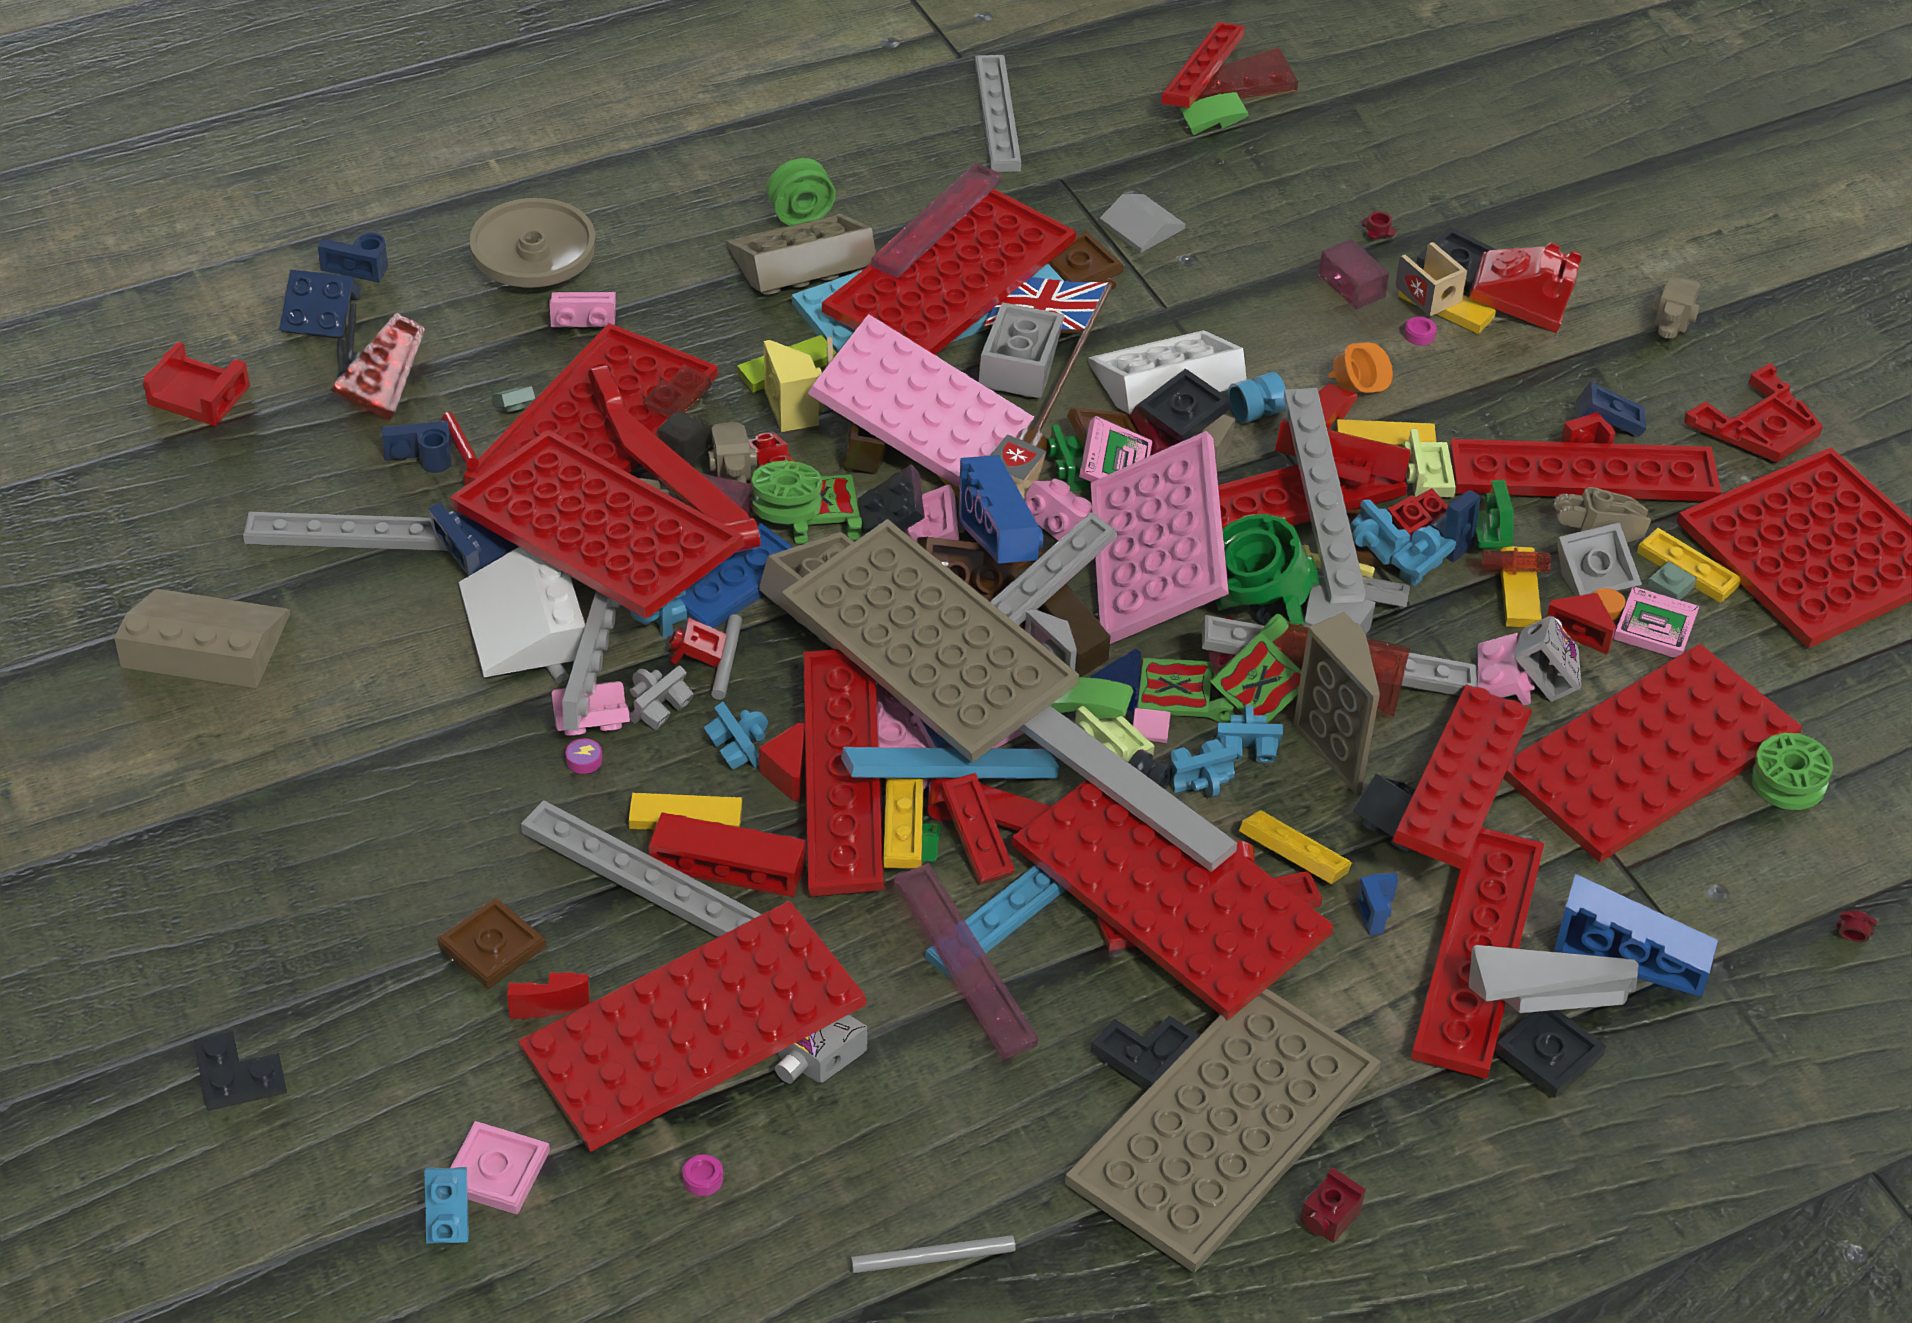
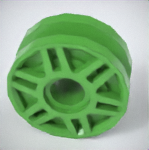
[766,158,835,226]
[751,461,822,524]
[1751,733,1833,810]

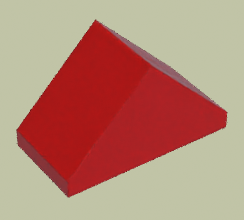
[1546,593,1616,654]
[759,723,805,802]

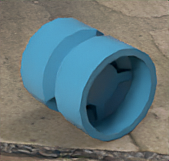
[1228,372,1286,424]

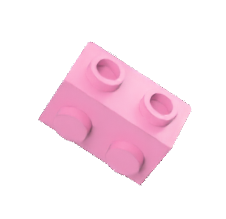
[549,292,616,327]
[1024,479,1093,541]
[905,484,959,542]
[1478,633,1534,706]
[551,681,630,735]

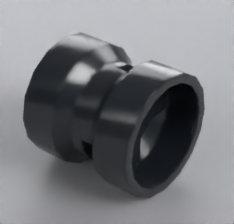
[1128,749,1173,790]

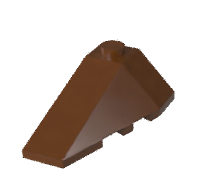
[917,537,1046,602]

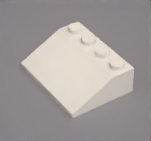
[1088,330,1247,415]
[459,547,585,677]

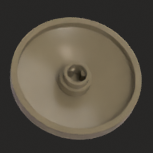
[470,198,596,287]

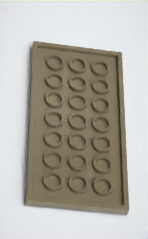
[782,519,1079,763]
[1065,989,1381,1273]

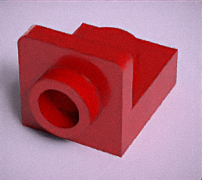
[1560,412,1615,444]
[668,618,727,667]

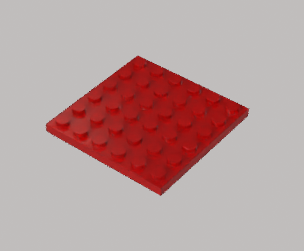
[1677,447,1912,648]

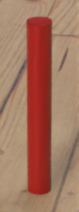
[442,412,479,470]

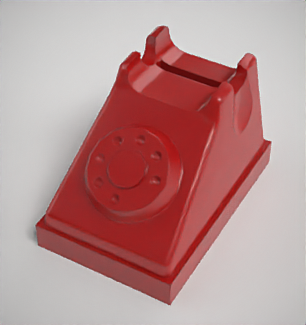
[1469,242,1582,333]

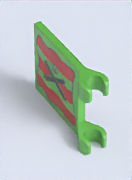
[792,474,862,544]
[1210,614,1302,724]
[1137,658,1234,723]

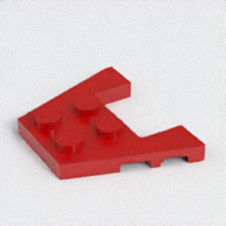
[1684,363,1823,463]

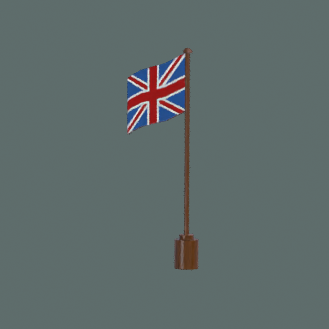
[984,277,1116,451]

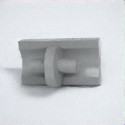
[629,665,694,730]

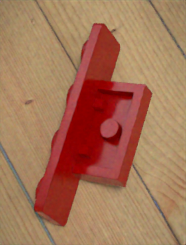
[1275,419,1411,485]

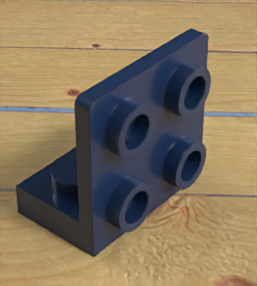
[280,269,361,339]
[428,502,519,576]

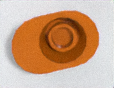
[1328,342,1393,393]

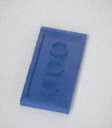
[680,523,793,628]

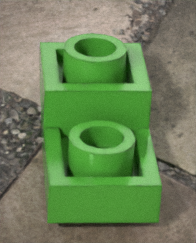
[1180,92,1249,136]
[1051,677,1133,719]

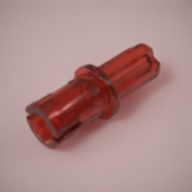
[1482,548,1551,575]

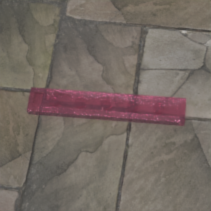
[871,162,1001,278]
[894,863,1039,1060]

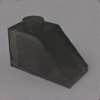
[657,410,714,465]

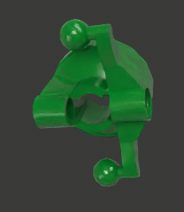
[1215,514,1320,633]

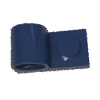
[318,233,388,283]
[1576,382,1646,437]
[381,420,452,473]
[1426,490,1480,562]

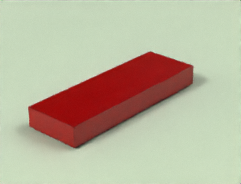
[940,773,1015,886]

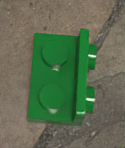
[1046,425,1091,492]
[1476,480,1514,550]

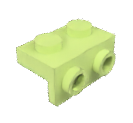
[1402,429,1456,497]
[1075,706,1154,762]

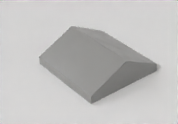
[1099,194,1185,253]
[1557,523,1642,596]
[1025,609,1077,671]

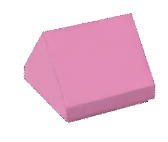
[1133,708,1171,743]

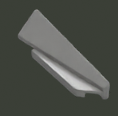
[1469,945,1639,1013]

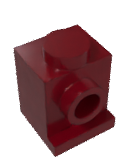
[1300,1167,1366,1243]

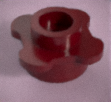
[1362,211,1396,239]
[1836,910,1877,942]

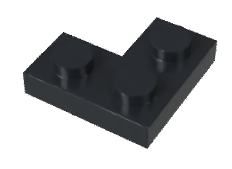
[1090,1015,1200,1090]
[194,1031,287,1111]

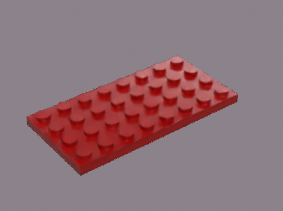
[822,181,1076,355]
[463,323,718,485]
[450,430,744,619]
[1503,643,1803,863]
[1012,780,1334,1020]
[518,900,867,1152]

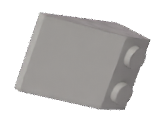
[979,303,1064,398]

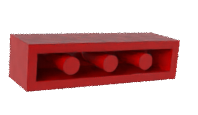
[649,812,805,897]

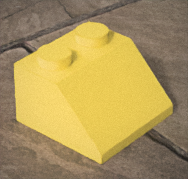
[764,340,823,432]

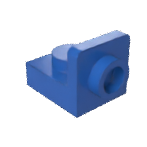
[1356,873,1398,935]

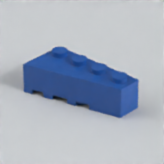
[959,455,1043,563]
[1554,874,1718,997]

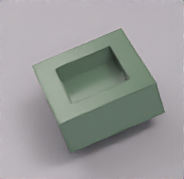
[492,386,535,412]
[1647,561,1697,600]

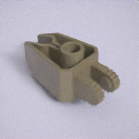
[1652,275,1701,339]
[708,422,757,494]
[1554,487,1651,543]

